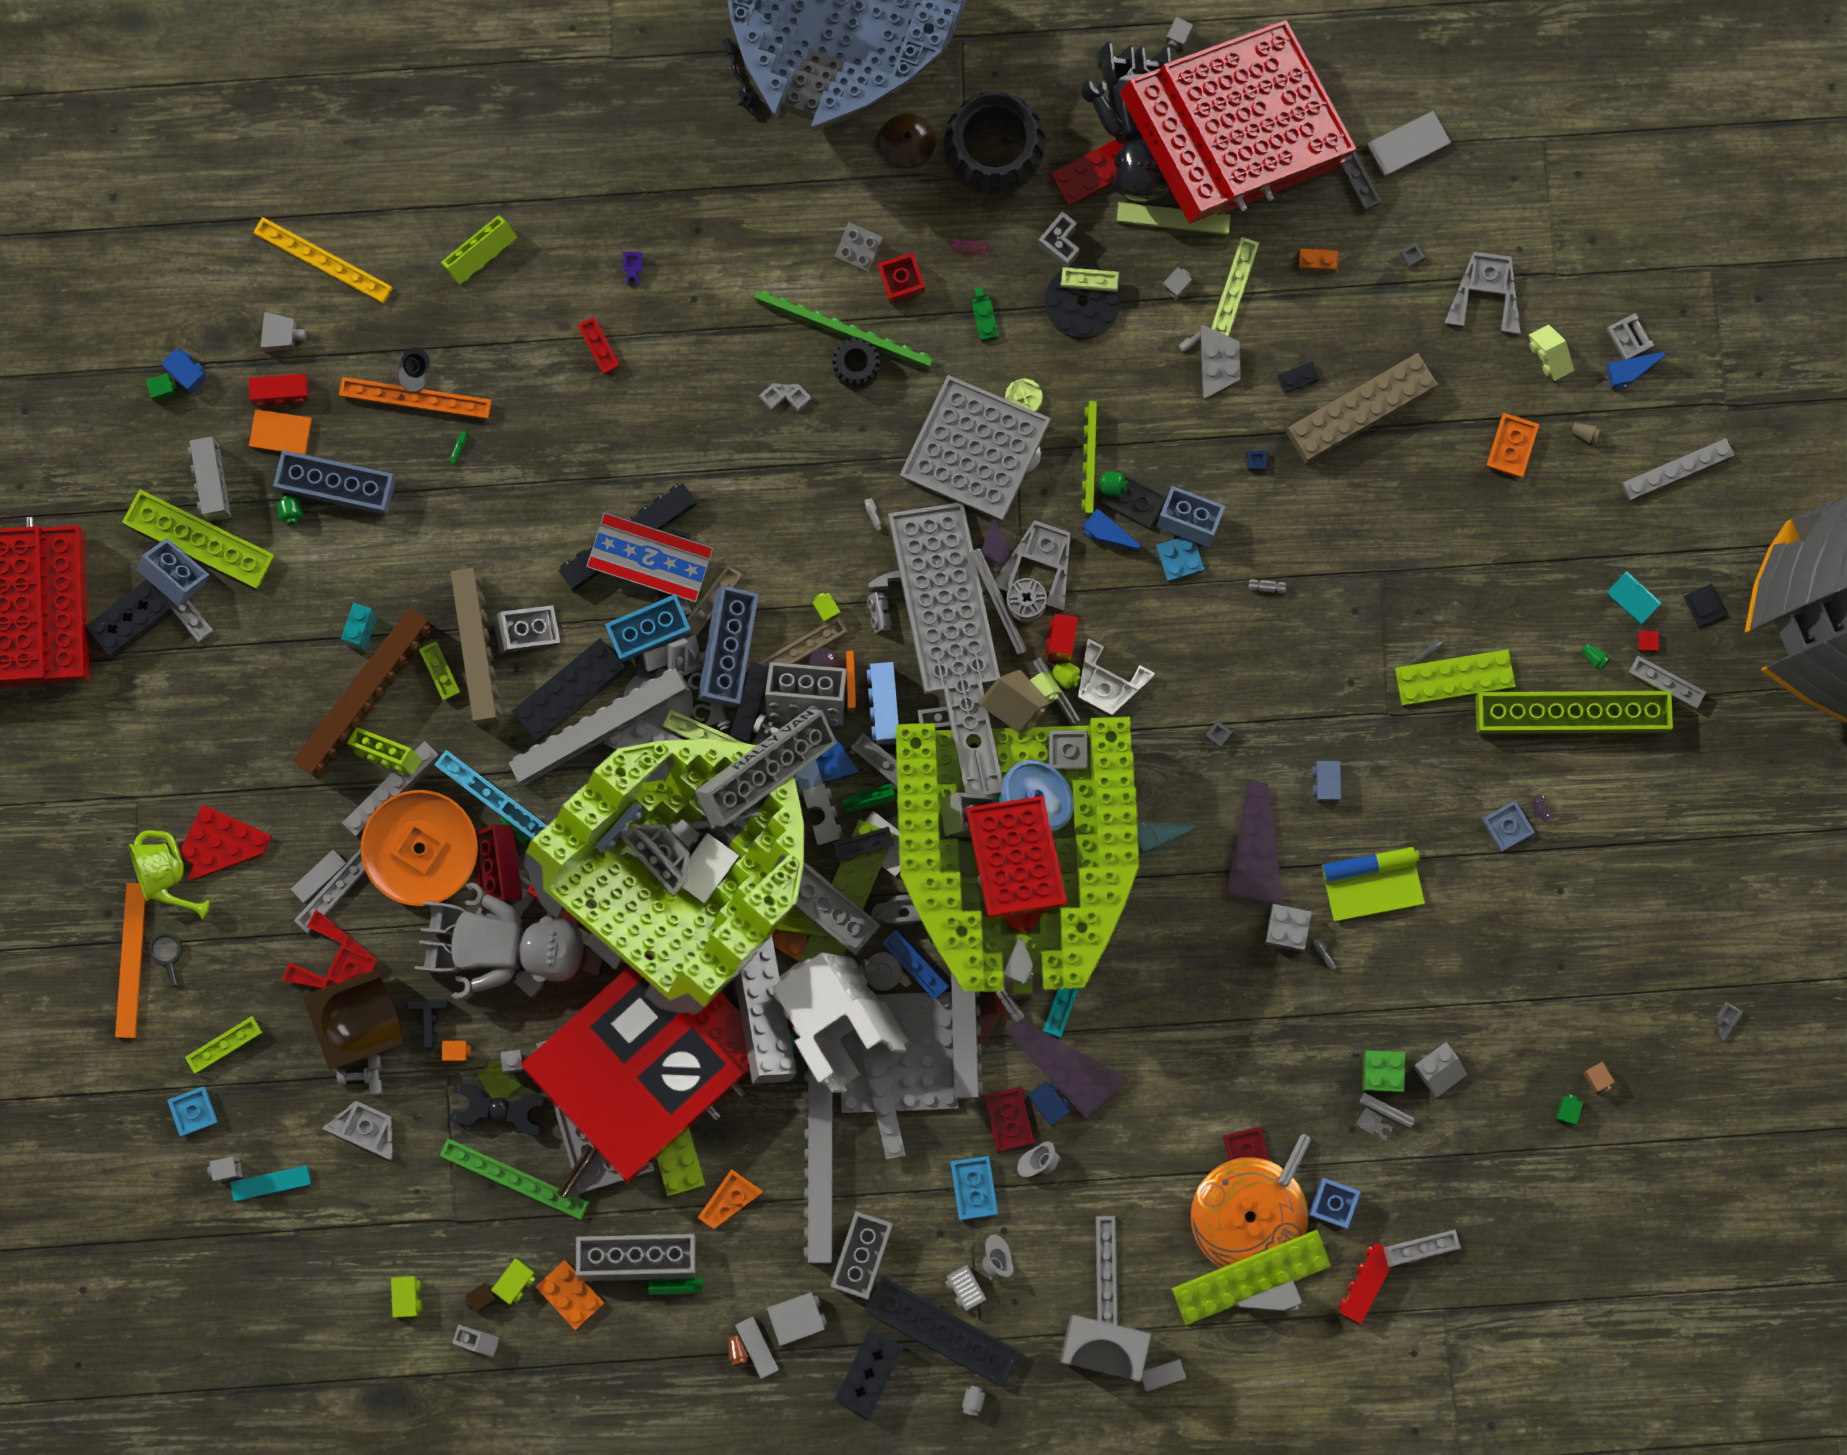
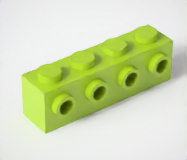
[441,215,517,285]
[347,727,423,776]

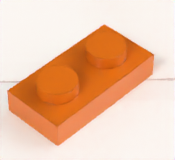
[1299,248,1338,271]

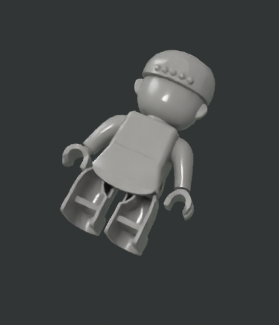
[414,883,584,1000]

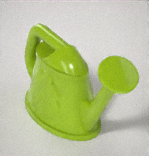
[129,830,210,920]

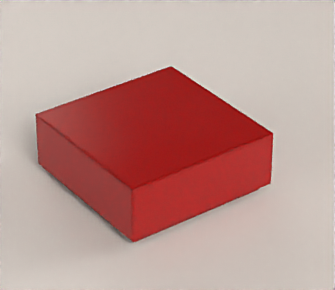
[1638,631,1659,651]

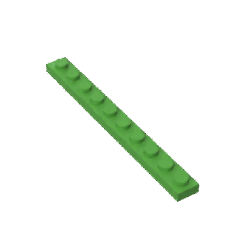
[754,290,932,371]

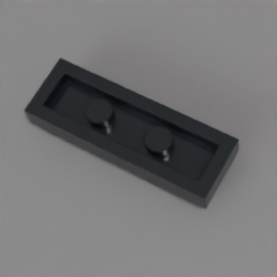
[833,826,894,862]

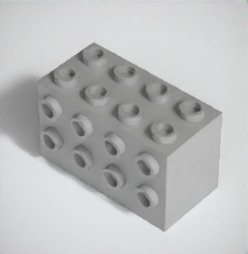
[765,662,847,726]

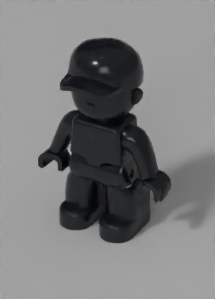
[1081,41,1171,202]

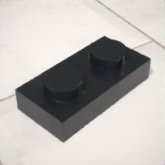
[1277,361,1320,394]

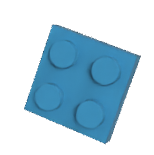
[1156,537,1204,582]
[167,1086,218,1137]

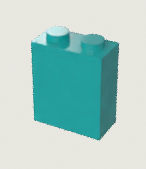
[341,603,378,653]

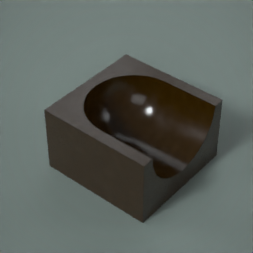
[303,967,407,1070]

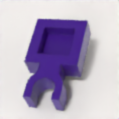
[623,252,643,285]

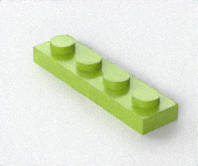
[185,1016,263,1074]

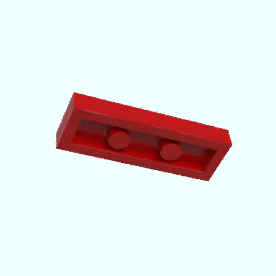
[577,316,620,375]

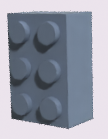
[1156,486,1225,548]
[136,538,209,606]

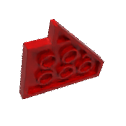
[179,804,273,881]

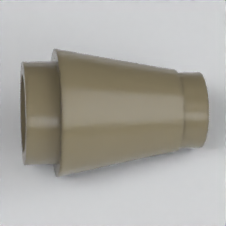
[1571,423,1601,444]

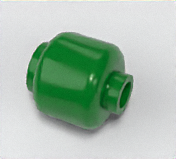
[1099,471,1128,497]
[277,496,303,525]

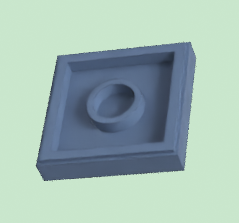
[1481,800,1535,853]

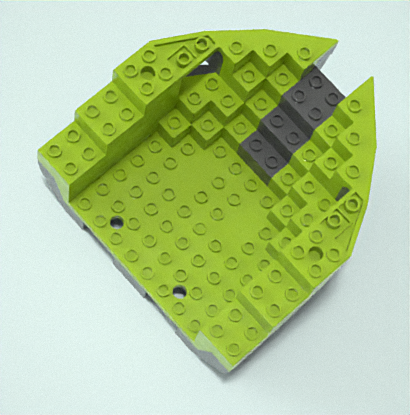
[524,739,804,1015]

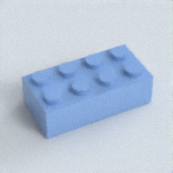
[867,662,898,746]

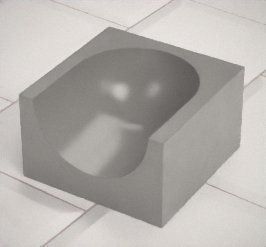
[1060,1315,1151,1381]

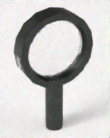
[149,932,183,987]

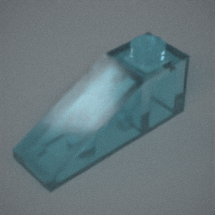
[1137,821,1196,853]

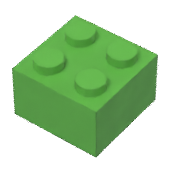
[1362,1050,1405,1093]

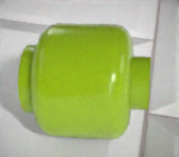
[1052,661,1081,689]

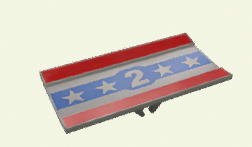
[586,512,713,602]

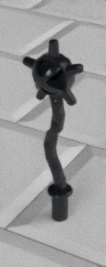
[723,38,762,114]

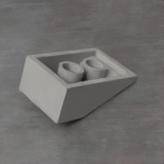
[493,605,560,654]
[1236,1281,1302,1313]

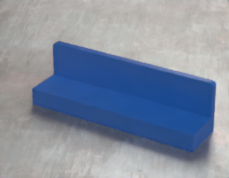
[882,929,951,1000]

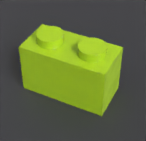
[492,1258,536,1305]
[391,1276,422,1317]

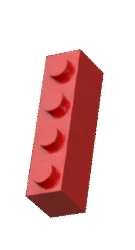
[1337,1243,1391,1324]

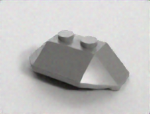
[622,825,690,895]

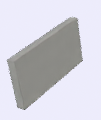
[1367,111,1451,177]

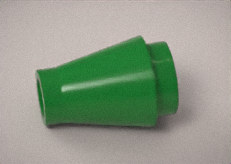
[1581,643,1610,670]

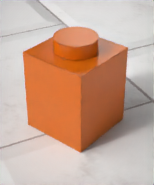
[442,1041,471,1062]

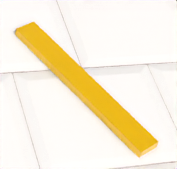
[253,217,393,304]

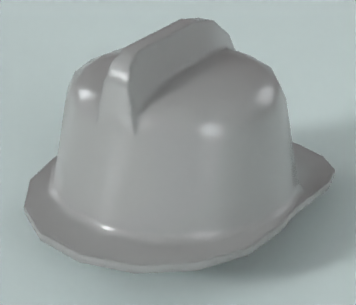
[1017,1141,1061,1177]
[982,1235,1013,1280]

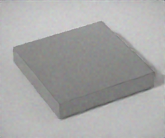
[1049,731,1088,770]

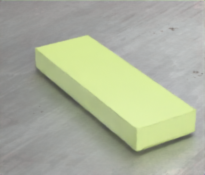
[1061,267,1119,292]

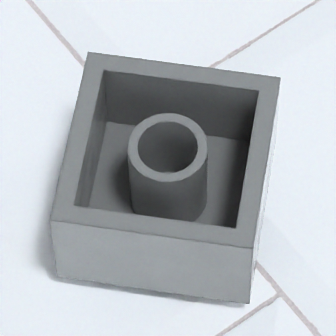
[1265,904,1312,952]

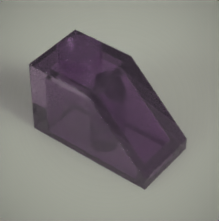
[981,520,1010,566]

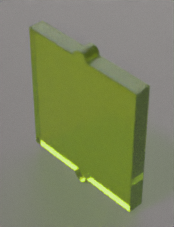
[477,1059,522,1099]

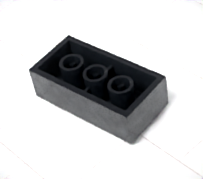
[86,579,174,659]
[834,1329,904,1419]

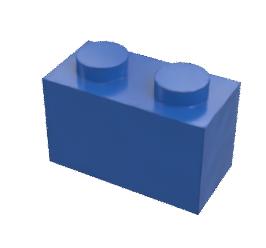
[161,348,207,393]

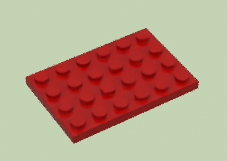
[966,796,1067,919]

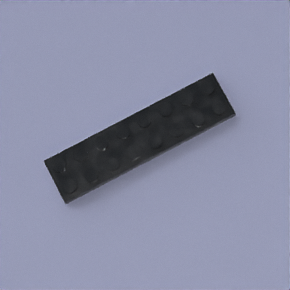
[864,1276,1021,1387]

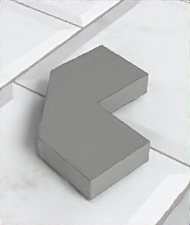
[759,383,812,412]

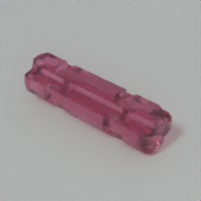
[951,239,988,253]

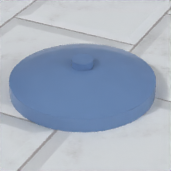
[1001,760,1074,833]

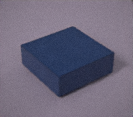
[1247,451,1267,471]

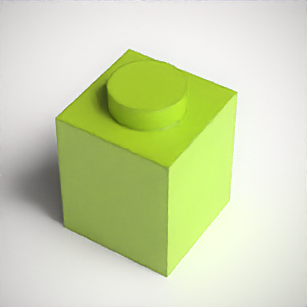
[812,593,841,624]

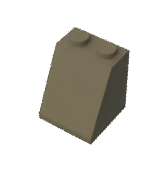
[978,670,1050,732]

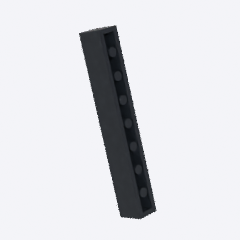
[558,483,697,592]

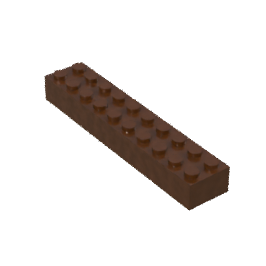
[293,607,433,779]

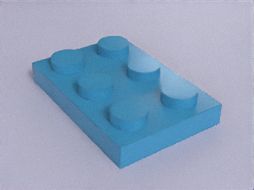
[950,1156,998,1220]

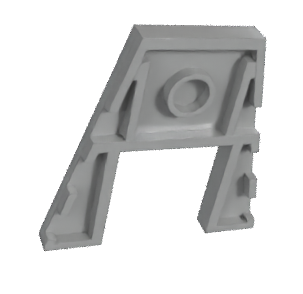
[1444,252,1520,334]
[995,520,1070,611]

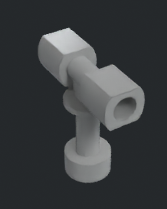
[337,1055,382,1095]

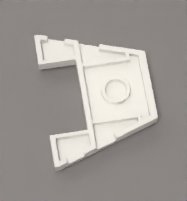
[1078,639,1155,716]

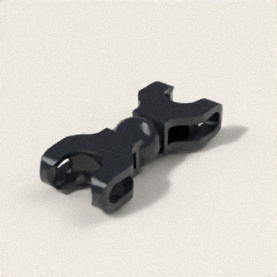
[449,1084,549,1135]

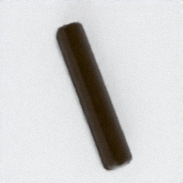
[557,1146,597,1198]

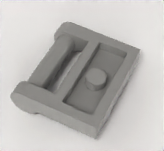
[1606,313,1655,360]

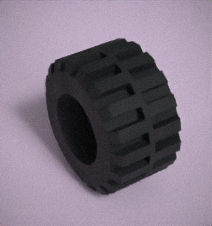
[832,338,880,389]

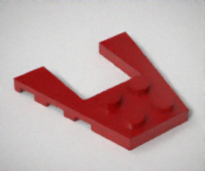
[281,909,378,988]

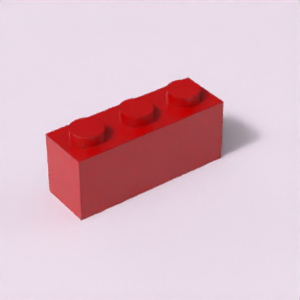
[248,373,309,406]

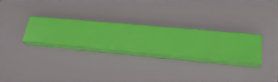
[440,1138,590,1220]

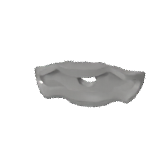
[871,895,922,925]

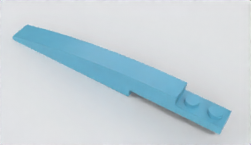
[435,750,547,839]

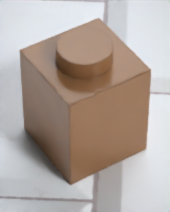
[1583,1062,1614,1094]

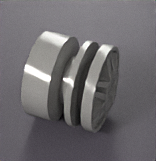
[1006,578,1047,623]

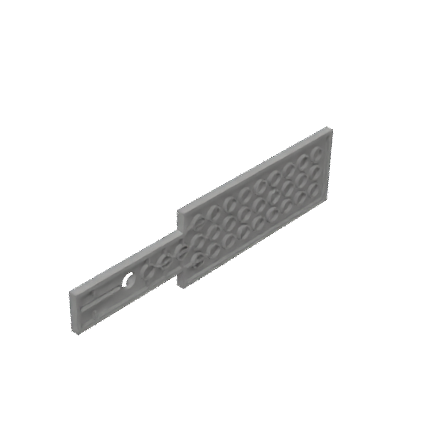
[888,503,1002,796]

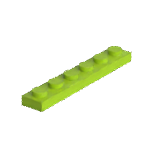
[1081,401,1097,517]

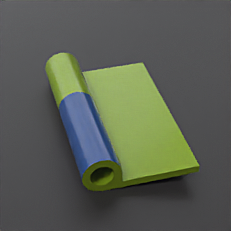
[1322,847,1425,922]

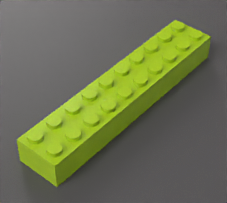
[1476,691,1673,734]

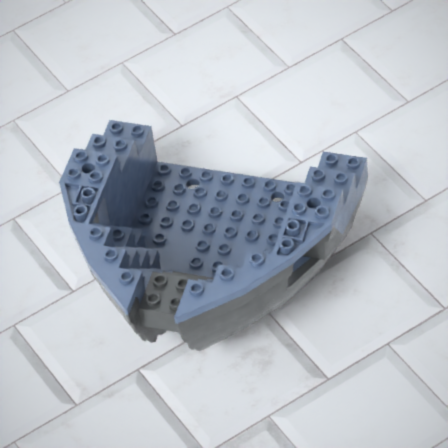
[727,0,968,132]

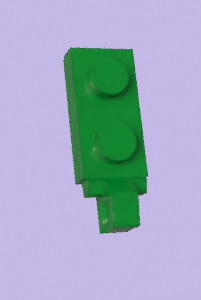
[972,287,999,341]
[842,784,897,813]
[648,1278,703,1295]

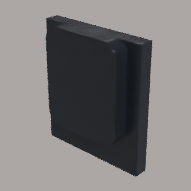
[1683,584,1726,627]

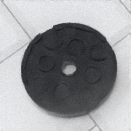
[1045,264,1120,339]

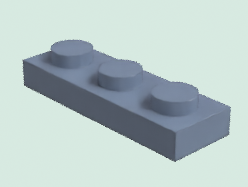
[595,803,644,852]

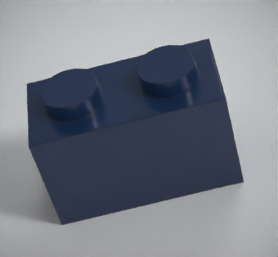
[1027,1081,1071,1127]

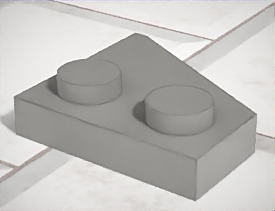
[668,639,703,676]

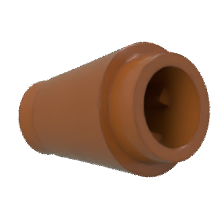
[728,1336,748,1366]

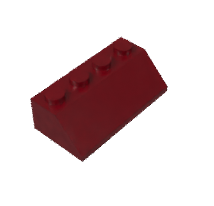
[475,824,523,909]

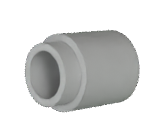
[962,1386,985,1416]

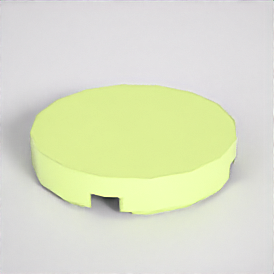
[1005,378,1043,412]

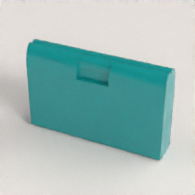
[1605,571,1662,625]

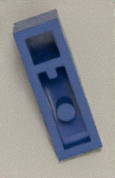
[1606,352,1665,390]
[1082,509,1141,552]

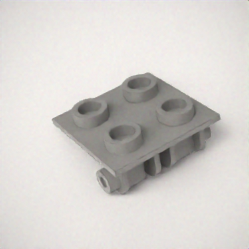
[835,222,883,272]

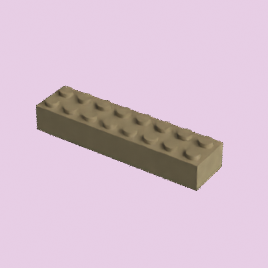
[1286,353,1438,464]
[450,568,502,727]

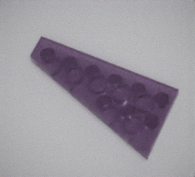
[1226,780,1283,905]
[1007,1019,1129,1119]

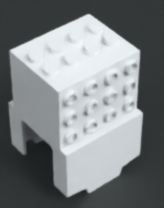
[772,953,909,1093]

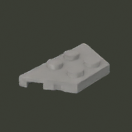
[1200,325,1241,399]
[323,1101,393,1160]

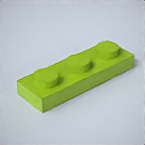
[419,641,461,701]

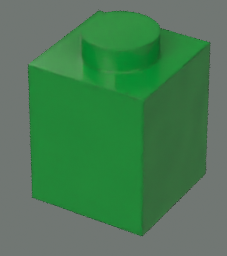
[146,374,177,402]
[1555,1094,1583,1126]

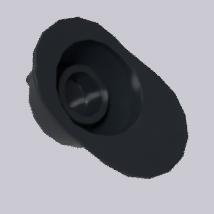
[398,347,430,392]

